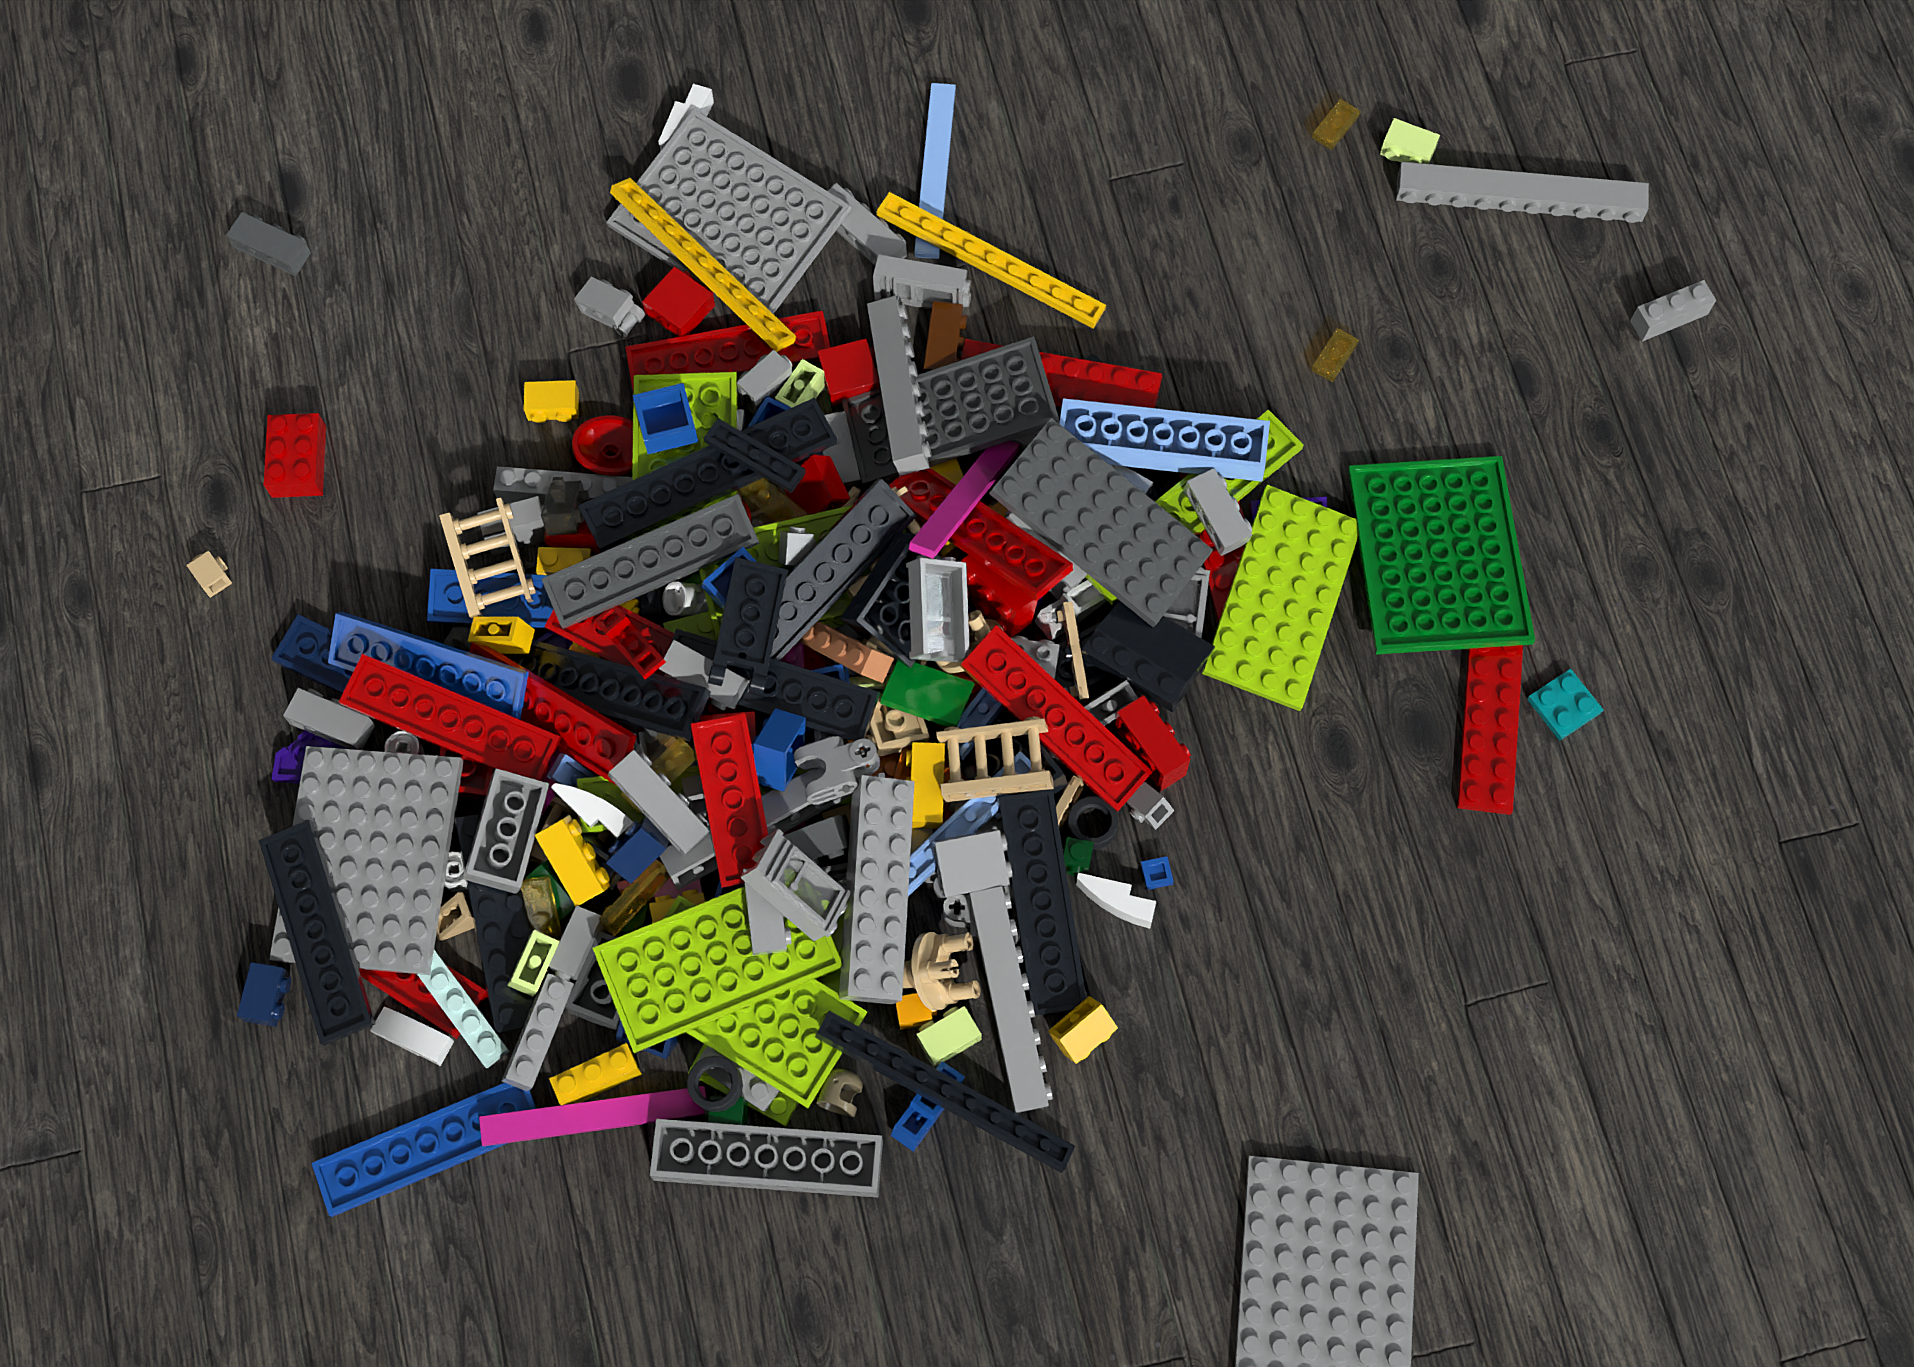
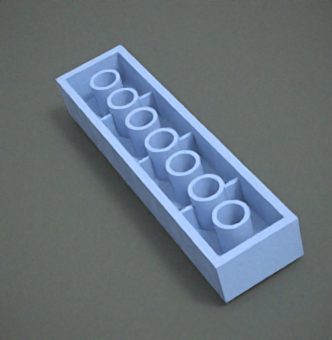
[1060,399,1270,481]

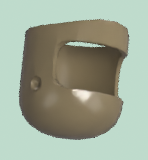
[816,1068,863,1118]

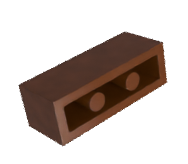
[924,301,967,373]

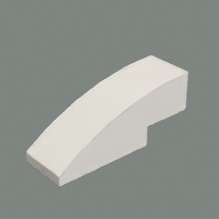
[659,84,714,150]
[1034,580,1107,641]
[551,783,633,839]
[1076,873,1156,929]
[370,1007,454,1066]

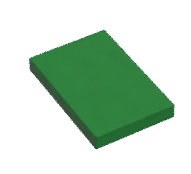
[880,661,974,727]

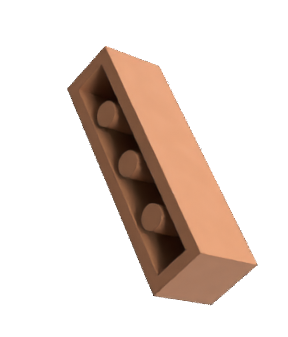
[798,621,894,683]

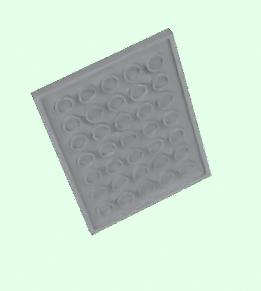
[606,109,851,314]
[269,746,464,975]
[1235,1156,1419,1367]

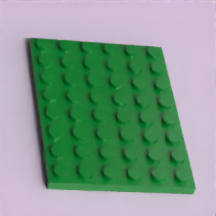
[1348,456,1535,655]

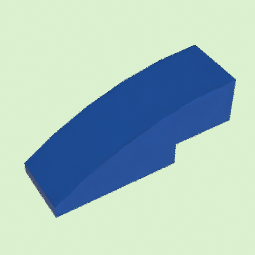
[891,1061,965,1152]

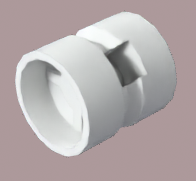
[662,582,709,617]
[385,731,427,755]
[444,852,468,895]

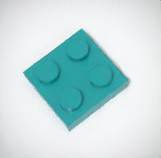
[1527,669,1603,741]

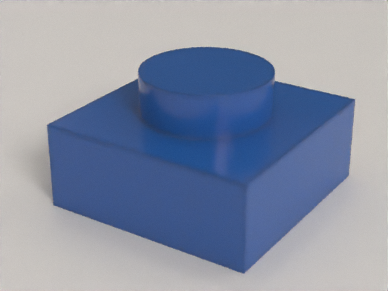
[1140,856,1173,890]

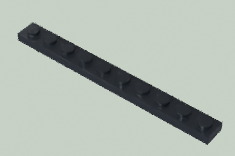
[815,1011,1075,1173]

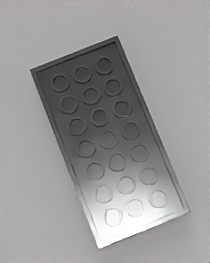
[842,336,1060,488]
[989,418,1213,627]

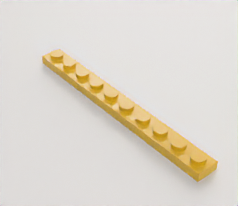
[610,178,796,352]
[877,192,1106,329]

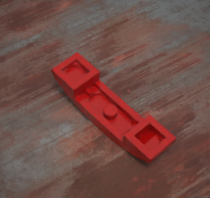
[594,606,666,680]

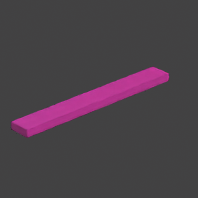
[909,441,1020,559]
[479,1086,706,1146]

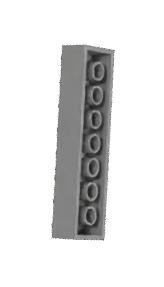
[839,775,914,1004]
[650,1119,883,1198]

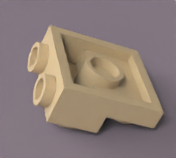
[865,697,930,757]

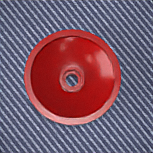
[572,415,633,476]

